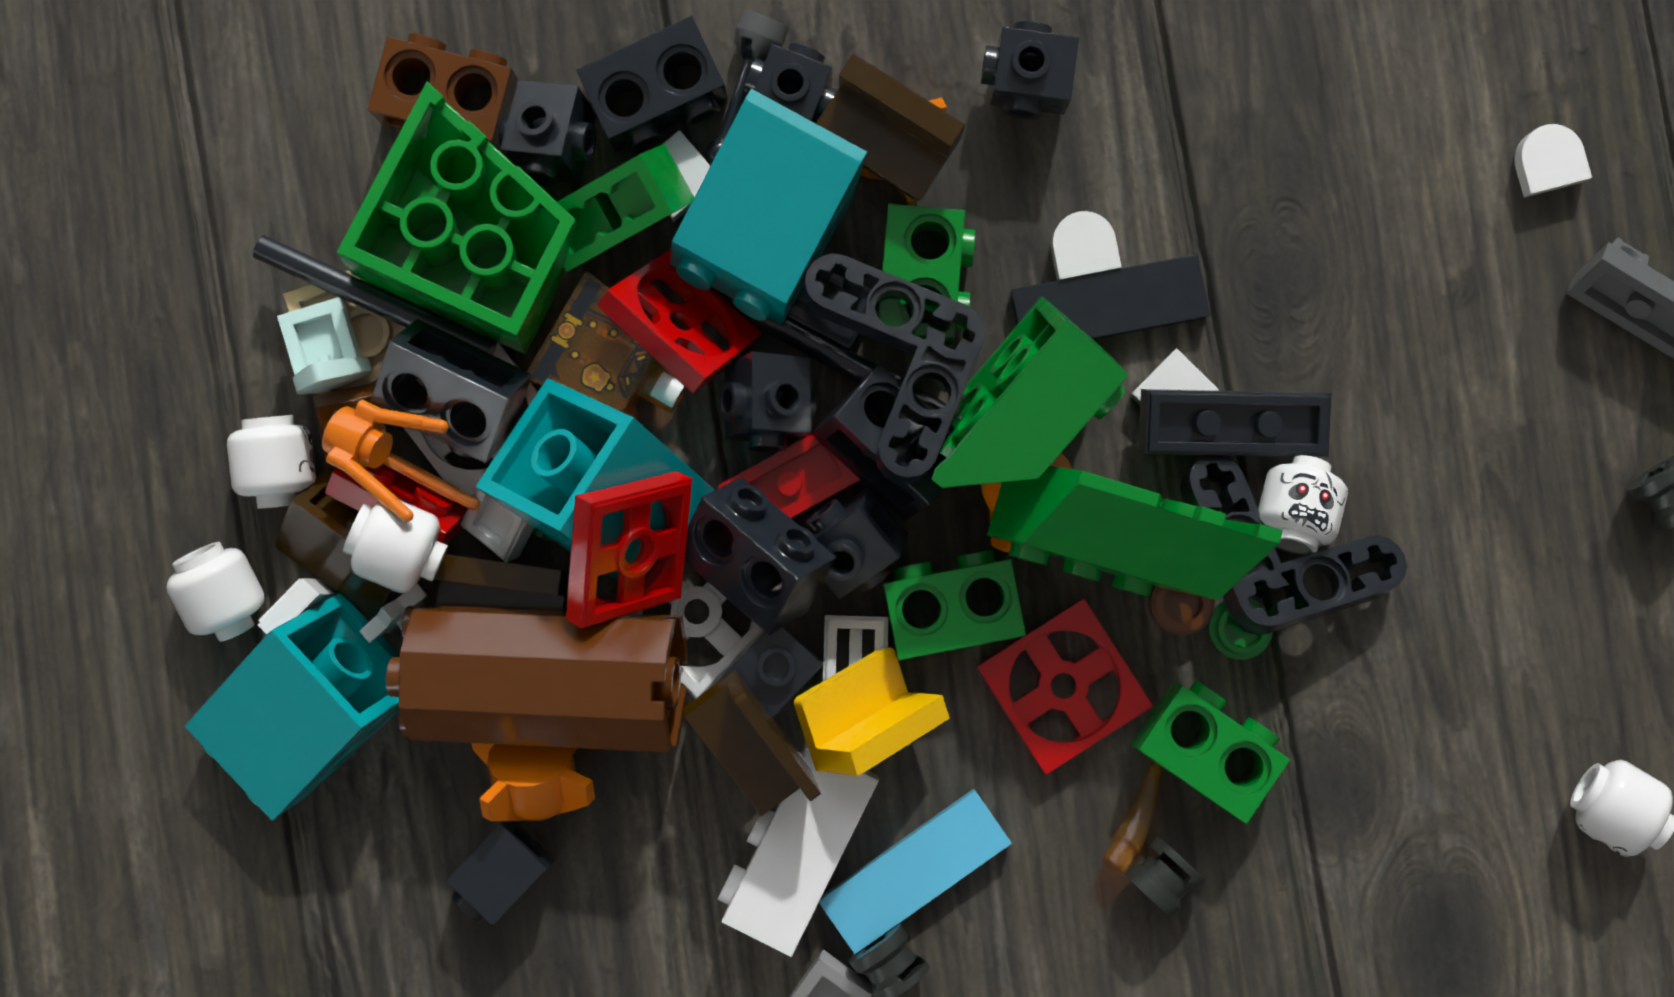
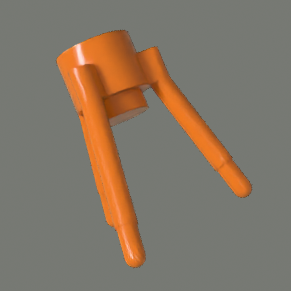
[322,400,480,522]

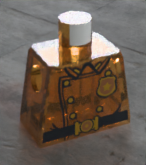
[527,271,687,416]

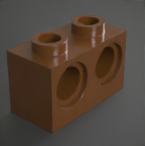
[367,33,519,154]

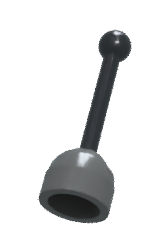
[707,10,789,162]

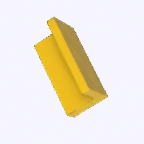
[794,647,950,776]

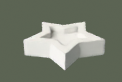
[359,584,427,643]

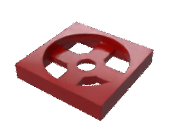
[597,250,762,394]
[566,471,692,629]
[976,598,1153,775]

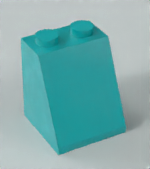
[670,89,867,325]
[475,378,715,582]
[185,593,400,821]

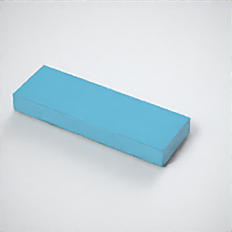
[819,789,1012,954]

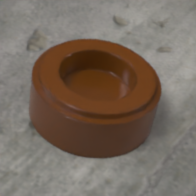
[1148,586,1215,635]

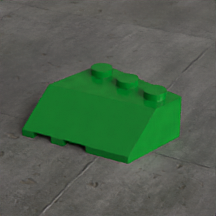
[336,82,577,355]
[932,296,1129,488]
[987,466,1283,600]

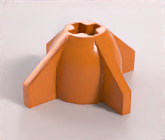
[471,743,595,822]

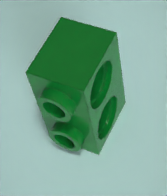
[557,144,694,272]
[878,204,975,345]
[883,549,1026,660]
[1130,680,1291,824]

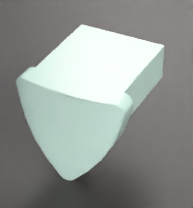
[277,297,372,394]

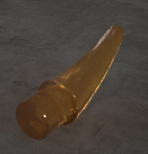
[1102,763,1161,873]

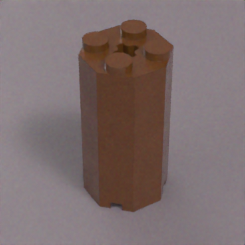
[386,605,688,753]

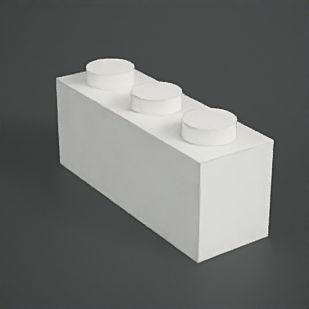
[717,746,879,957]

